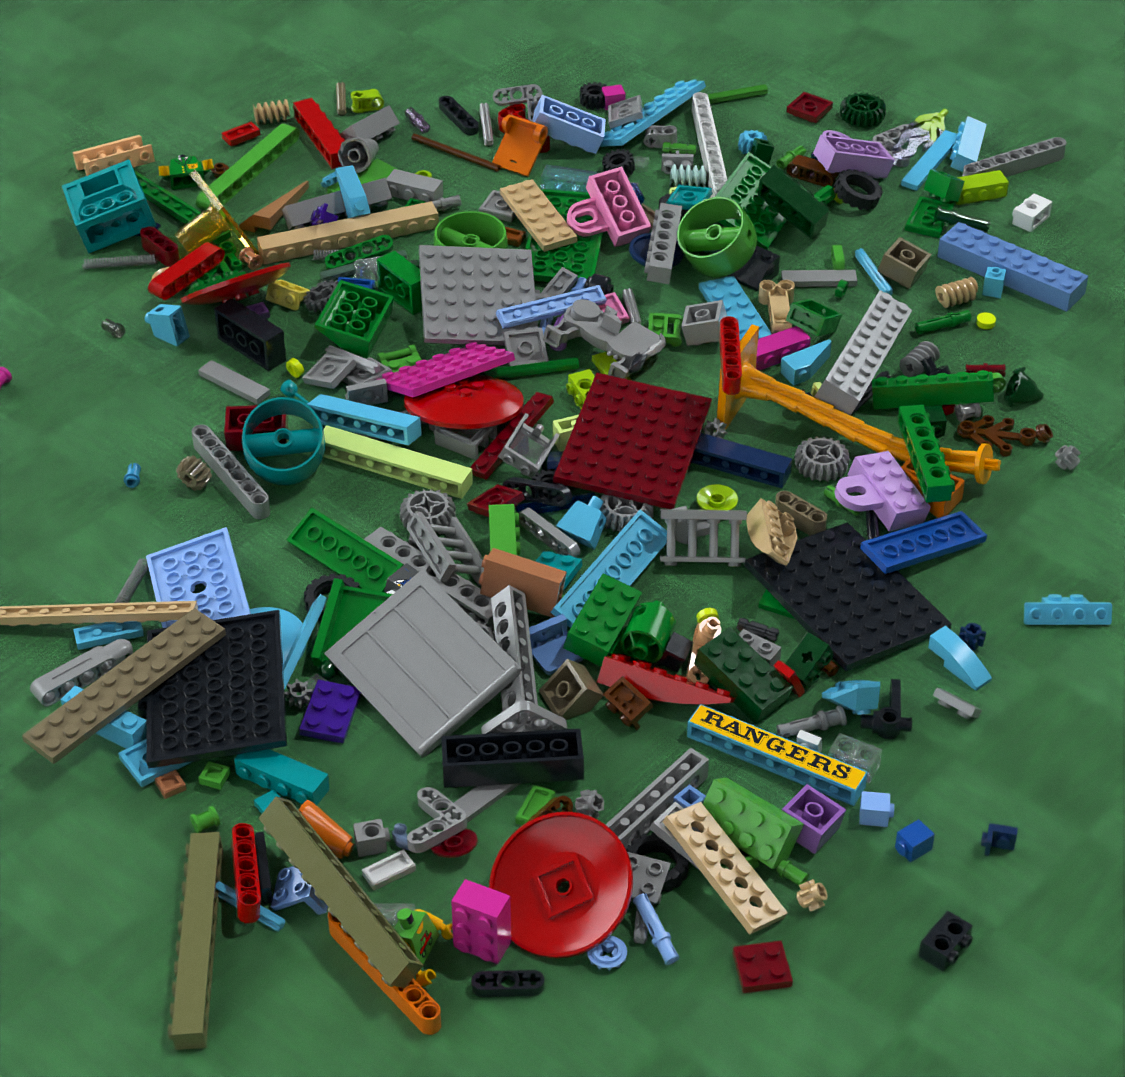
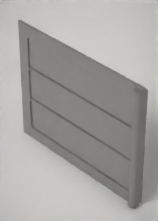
[324,569,523,758]

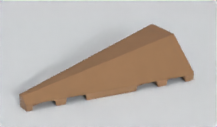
[239,181,309,232]

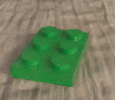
[184,270,246,296]

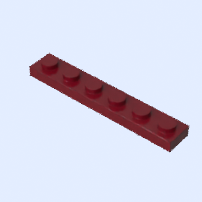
[470,392,554,480]

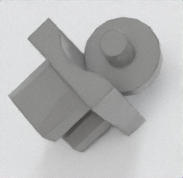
[661,151,693,174]

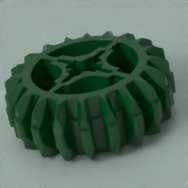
[840,92,886,128]

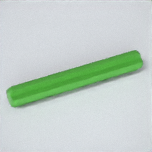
[707,84,768,104]

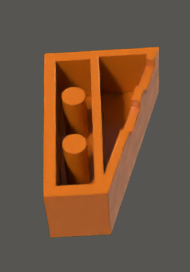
[901,458,965,518]

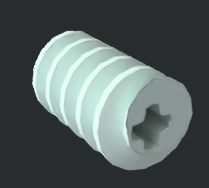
[670,164,706,187]

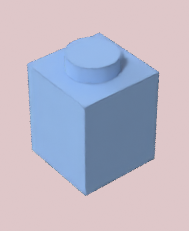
[859,791,894,827]

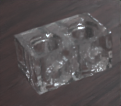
[828,733,882,783]

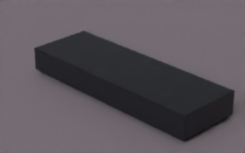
[254,832,272,904]

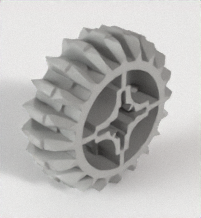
[794,436,850,482]
[400,488,456,528]
[599,494,653,532]

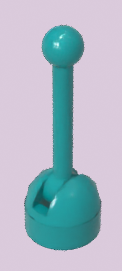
[280,380,309,404]

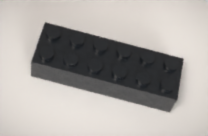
[441,728,584,788]

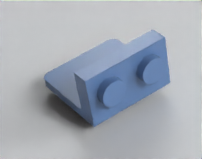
[529,614,584,675]
[271,866,328,915]

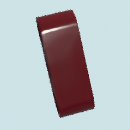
[140,226,180,267]

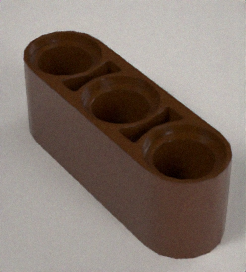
[786,155,840,187]

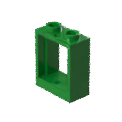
[785,299,843,337]

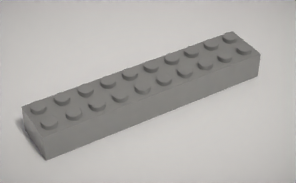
[815,290,912,415]

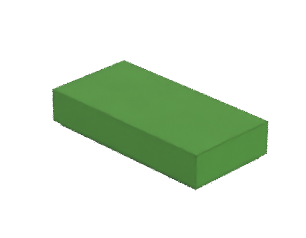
[515,785,555,825]

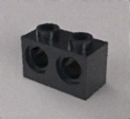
[918,910,973,972]

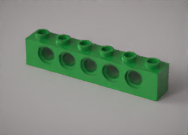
[897,405,955,503]

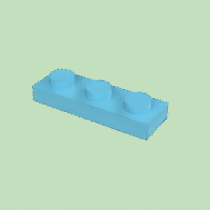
[73,621,144,650]

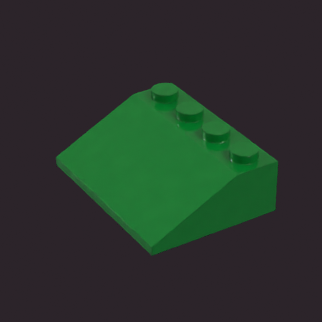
[314,280,394,359]

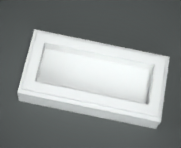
[362,849,416,891]

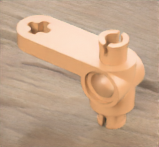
[686,617,721,684]

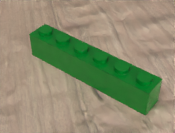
[872,370,994,409]

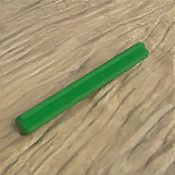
[484,357,579,379]

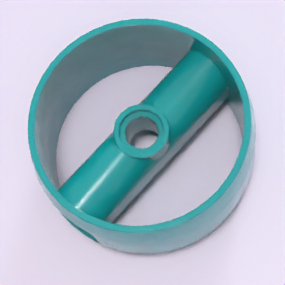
[242,397,325,485]

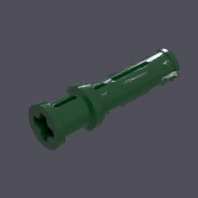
[934,206,990,232]

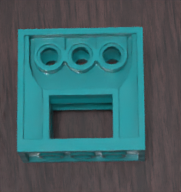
[62,159,156,254]

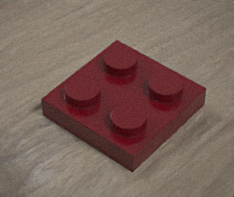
[786,92,833,123]
[466,484,525,517]
[732,940,793,993]

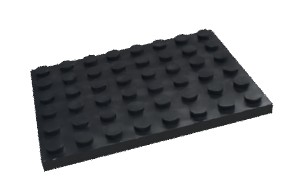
[744,522,952,671]
[146,610,287,769]

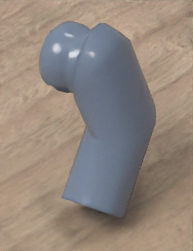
[392,823,410,851]

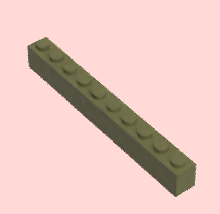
[259,796,424,988]
[168,832,223,1050]

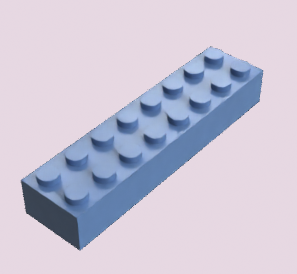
[937,222,1088,312]

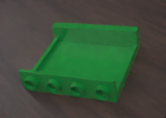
[311,578,393,671]

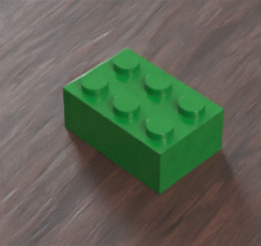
[377,250,422,315]

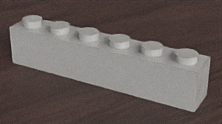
[282,178,392,230]

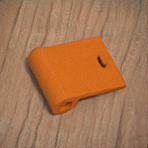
[492,114,548,177]

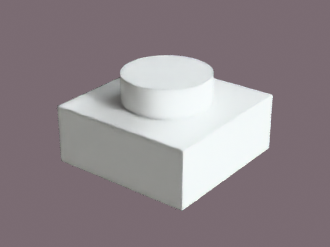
[797,730,822,752]

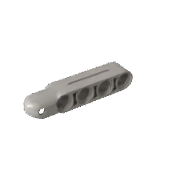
[30,639,133,706]

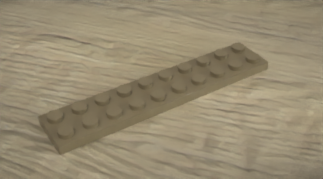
[22,608,226,764]

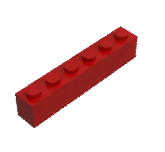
[293,98,345,169]

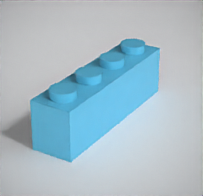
[950,116,987,172]
[60,685,147,749]

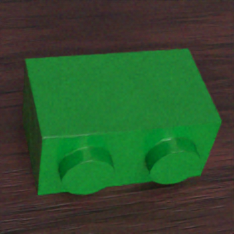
[924,169,965,203]

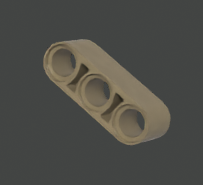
[775,491,827,536]

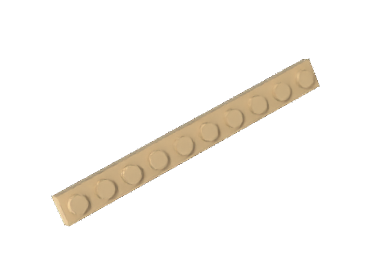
[0,601,198,626]

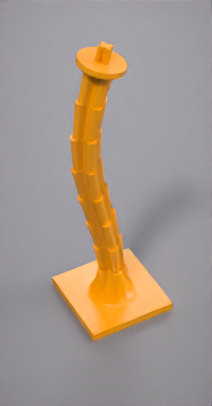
[716,324,1001,484]

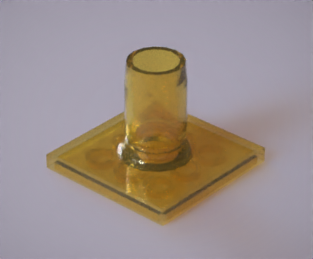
[174,170,259,254]

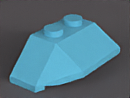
[822,680,881,715]

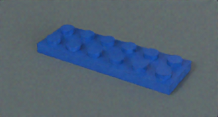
[860,511,987,574]

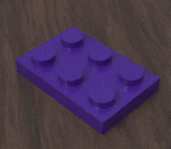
[299,679,361,744]

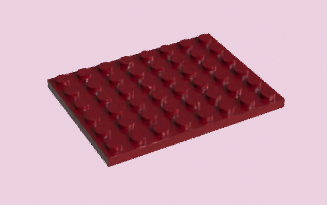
[553,373,712,509]

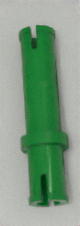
[914,310,972,335]

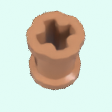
[239,247,263,270]

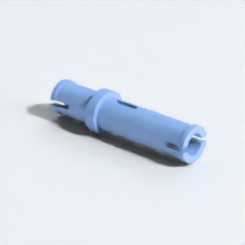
[633,893,680,965]

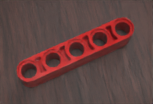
[148,242,225,300]
[719,316,742,395]
[231,823,261,923]

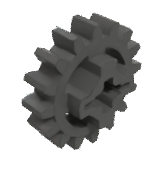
[303,279,339,312]

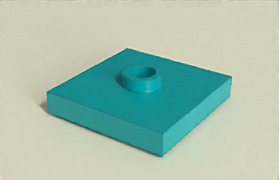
[666,185,713,210]

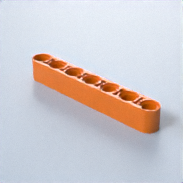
[328,912,441,1035]

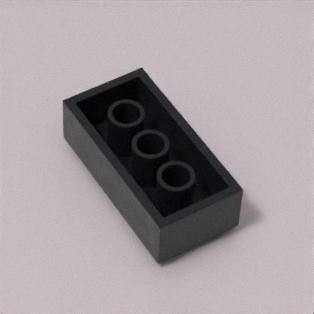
[214,298,286,371]

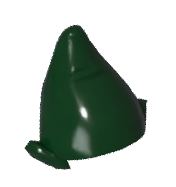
[1004,367,1044,407]

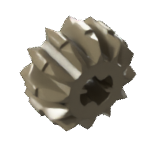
[176,456,212,491]

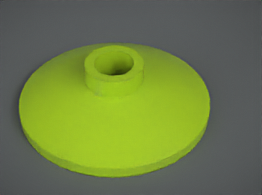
[697,484,738,510]

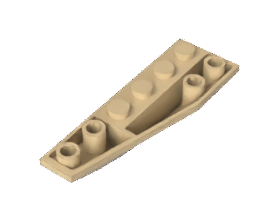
[746,498,798,566]

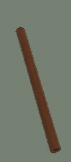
[412,133,501,172]

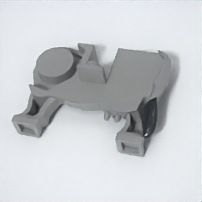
[543,299,666,379]

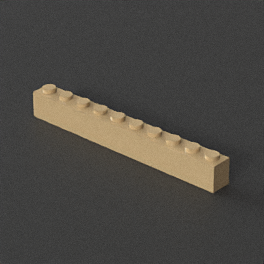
[257,201,439,264]

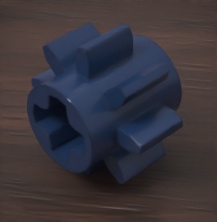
[959,623,986,650]

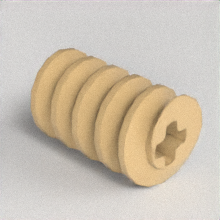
[253,99,290,125]
[935,277,978,308]

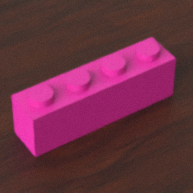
[756,326,811,370]

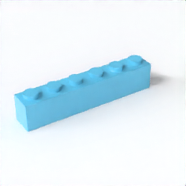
[307,394,422,445]

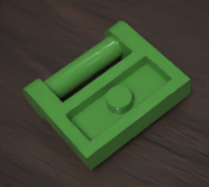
[648,313,683,347]
[377,344,422,373]

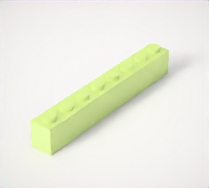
[323,425,473,499]

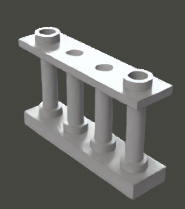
[660,509,747,566]
[406,511,484,586]

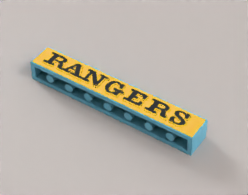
[687,704,868,806]

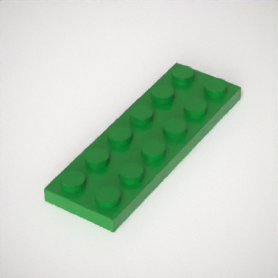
[286,507,404,592]

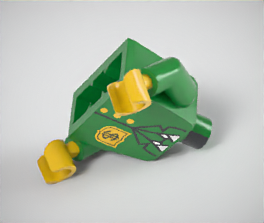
[158,155,214,190]

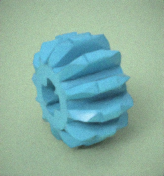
[738,129,767,154]

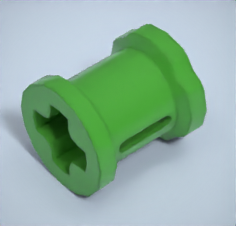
[190,806,221,833]

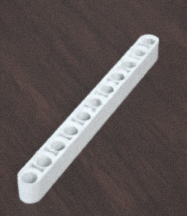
[692,92,727,197]

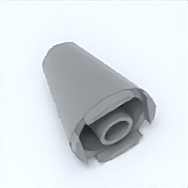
[338,137,379,173]

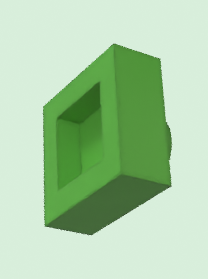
[199,761,230,790]

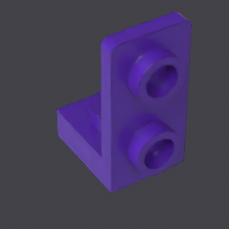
[310,203,338,226]

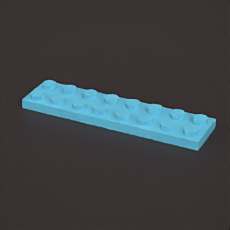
[600,79,706,147]
[551,510,667,628]

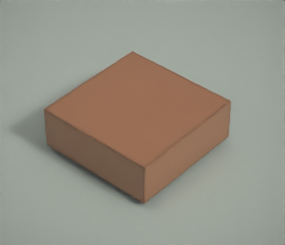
[155,770,187,799]

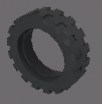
[834,169,883,210]
[304,574,360,623]
[626,832,689,894]

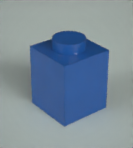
[895,819,935,862]

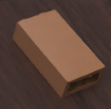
[479,548,567,618]

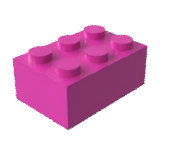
[451,879,511,964]

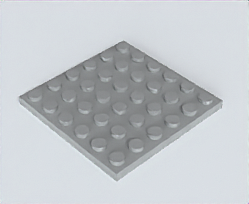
[419,245,538,346]

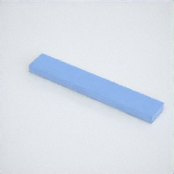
[496,285,607,329]

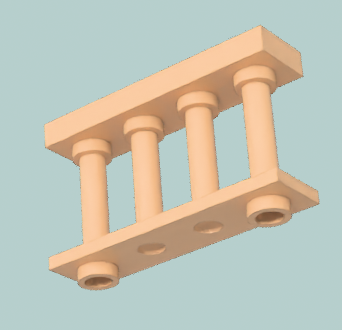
[73,135,155,176]

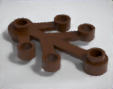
[957,415,1036,457]

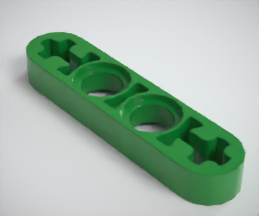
[325,235,394,270]

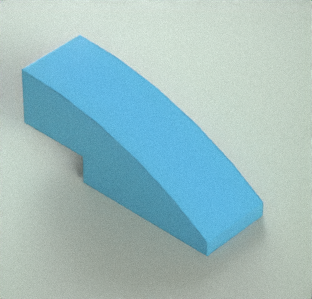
[928,625,992,691]

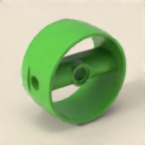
[677,197,757,277]
[433,211,508,249]

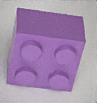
[782,784,846,854]

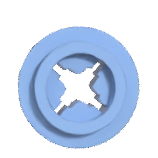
[587,936,627,971]

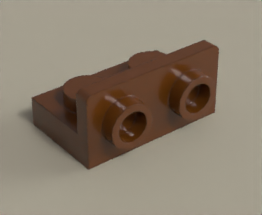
[603,676,654,730]

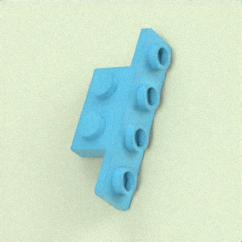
[1024,594,1112,625]

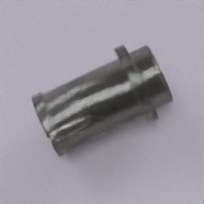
[101,318,125,338]

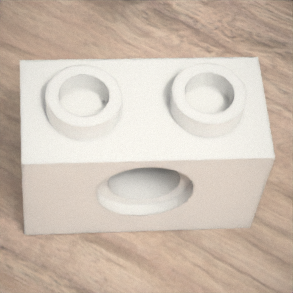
[1012,194,1052,232]

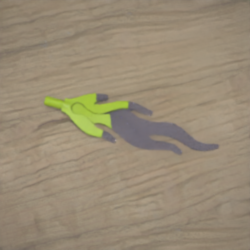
[892,108,948,167]

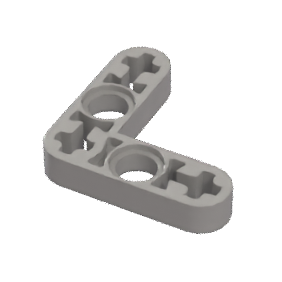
[493,84,543,122]
[872,124,915,167]
[481,701,567,734]
[407,787,467,853]

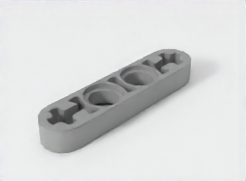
[519,508,581,558]

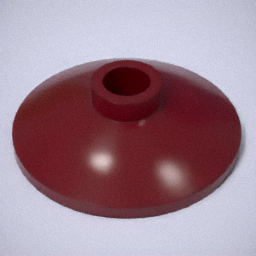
[431,828,478,858]

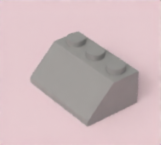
[340,105,400,141]

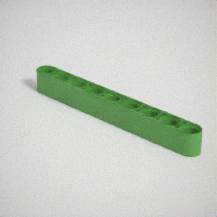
[196,123,300,213]

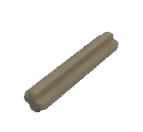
[336,82,346,115]

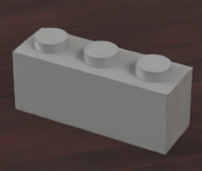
[386,169,443,202]

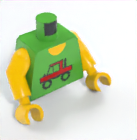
[394,908,453,987]

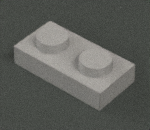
[541,267,578,297]
[933,688,982,719]

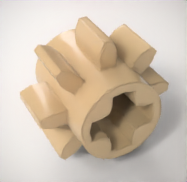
[797,879,827,912]

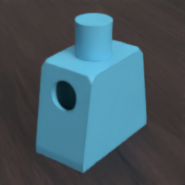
[145,304,190,346]
[556,496,606,550]

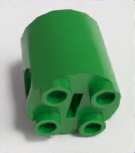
[621,600,676,664]

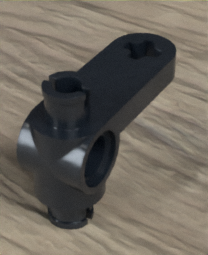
[860,679,912,739]

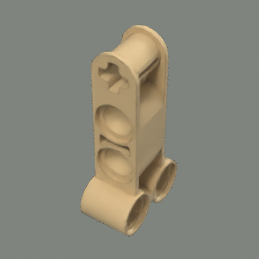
[758,280,795,334]

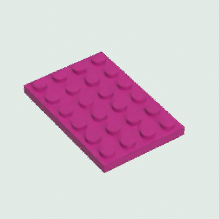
[377,342,515,397]

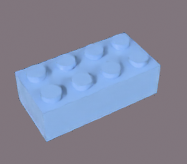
[533,95,606,154]

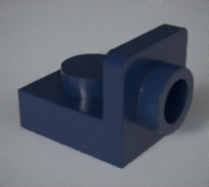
[981,823,1018,856]

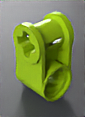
[351,89,384,113]

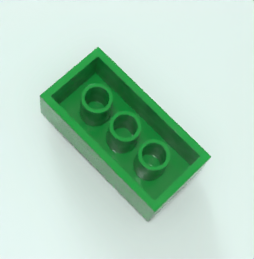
[563,573,642,667]

